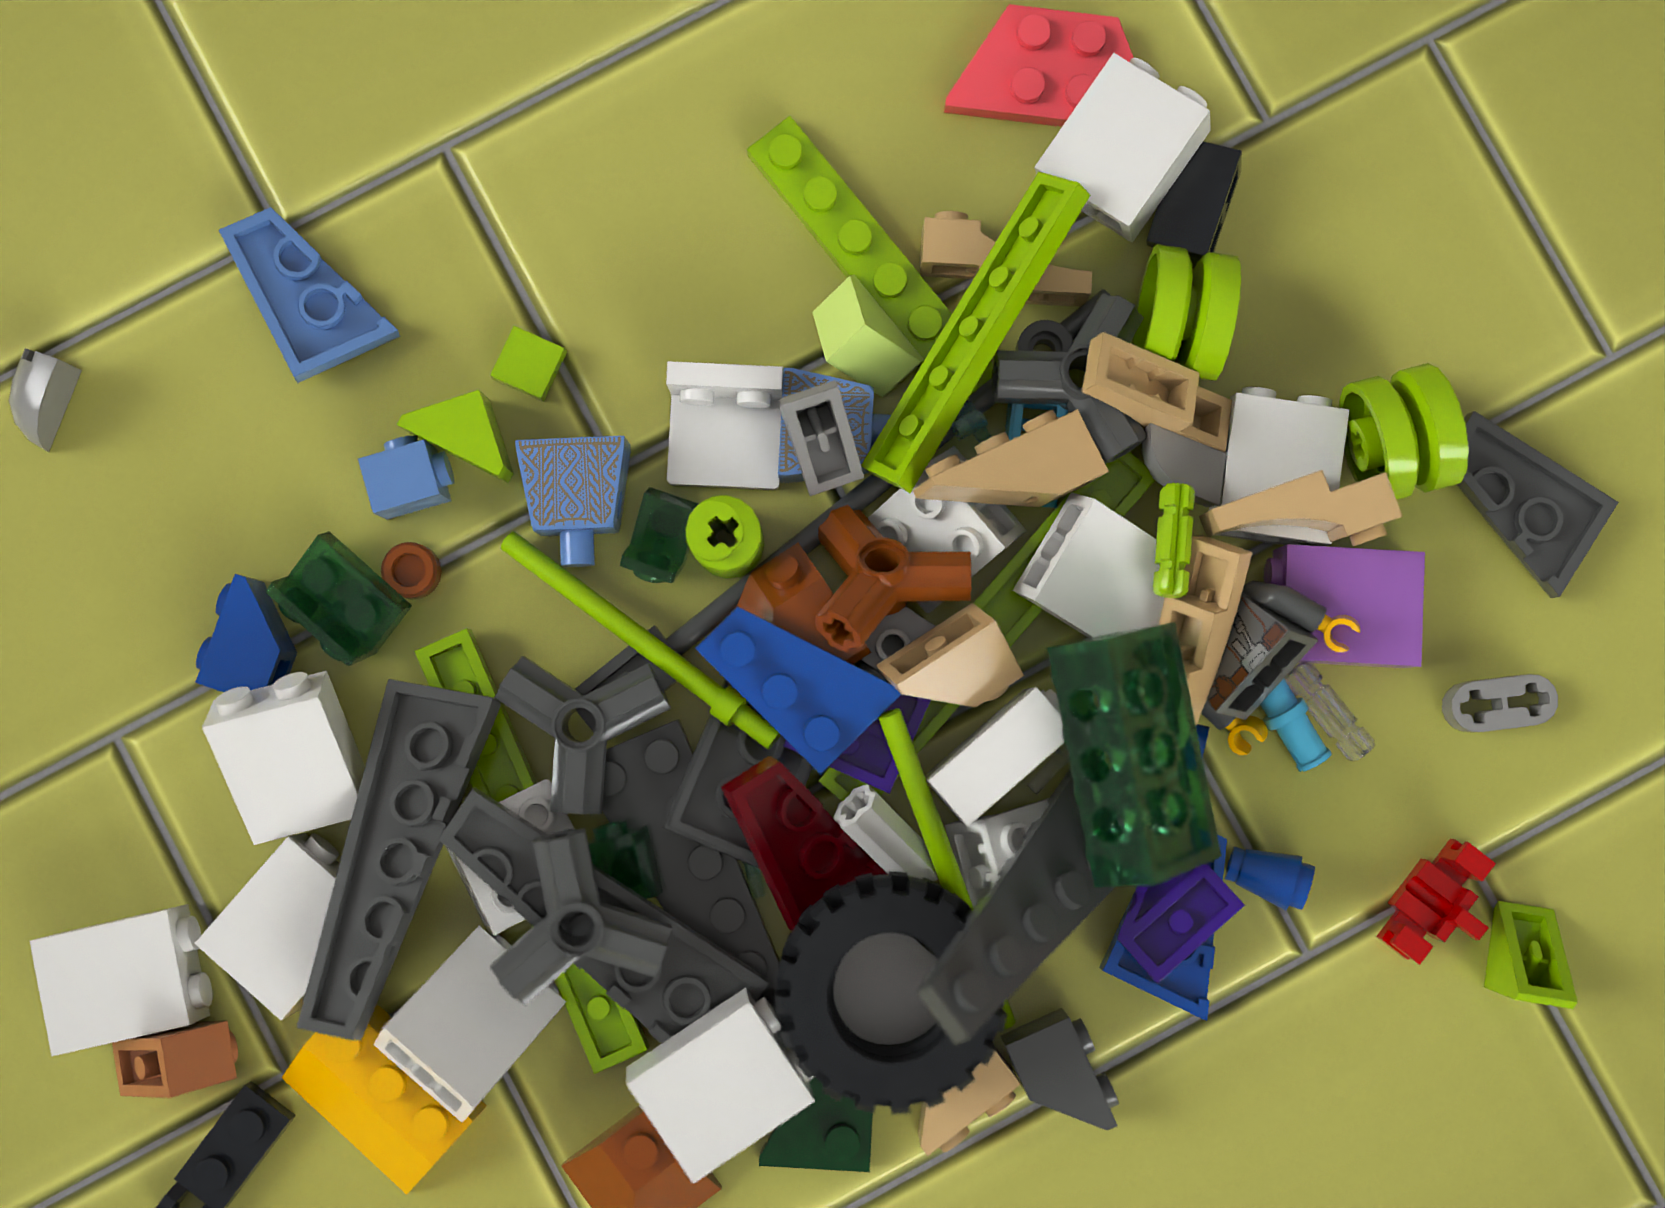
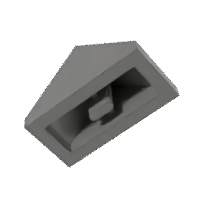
[779,380,864,496]

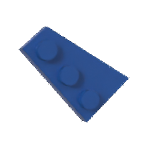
[696,606,901,774]

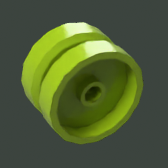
[1132,244,1241,381]
[1339,363,1469,500]

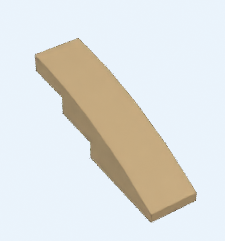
[1117,535,1252,782]

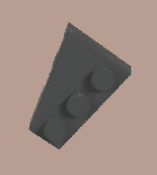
[1456,411,1619,598]

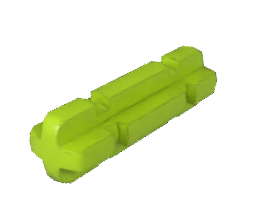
[1153,483,1195,598]

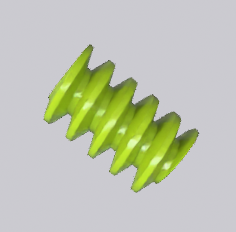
[685,495,765,579]

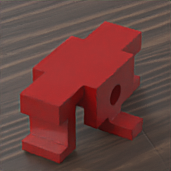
[1376,839,1496,965]

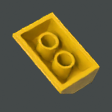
[282,1004,487,1195]

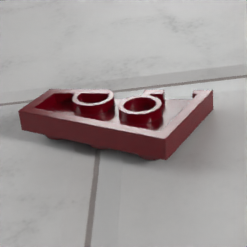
[721,756,887,931]

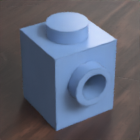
[358,436,455,520]

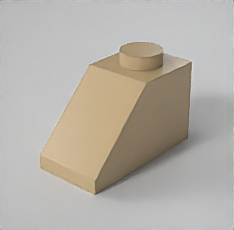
[876,603,1024,708]

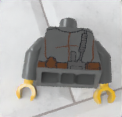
[1201,581,1361,755]

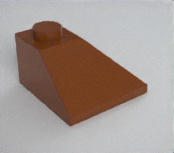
[736,543,871,664]
[561,1105,722,1208]

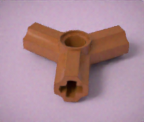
[815,504,971,653]

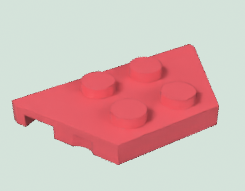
[944,4,1134,127]

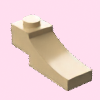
[920,211,1092,307]
[1082,332,1232,452]
[1199,470,1402,546]

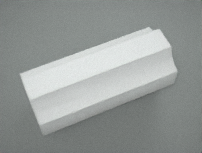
[833,784,938,881]

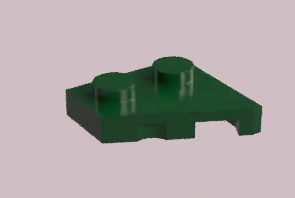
[759,1077,873,1172]

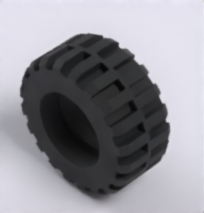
[775,871,1007,1114]

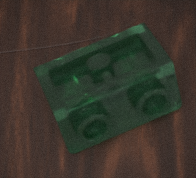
[266,531,412,666]

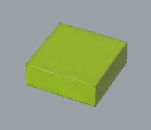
[490,326,567,402]

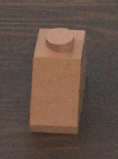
[112,1020,238,1098]

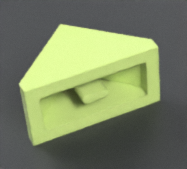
[812,275,924,397]

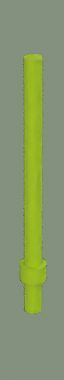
[501,531,781,750]
[878,709,1016,1030]

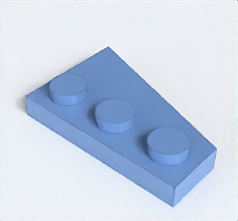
[219,207,400,383]

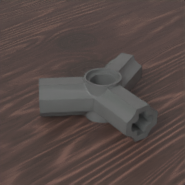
[992,293,1146,464]
[494,656,672,814]
[490,828,672,1006]

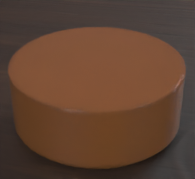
[381,542,442,600]

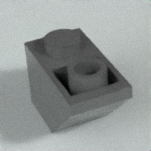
[1000,1008,1119,1131]

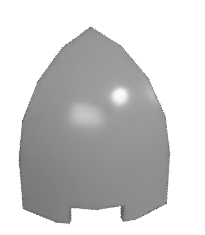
[9,348,82,452]
[1141,423,1227,507]

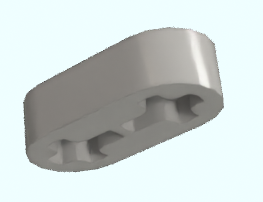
[1442,674,1558,732]

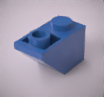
[195,574,297,692]

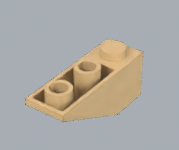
[913,409,1109,507]

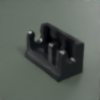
[1146,141,1242,269]

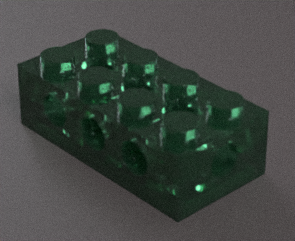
[1047,622,1222,887]

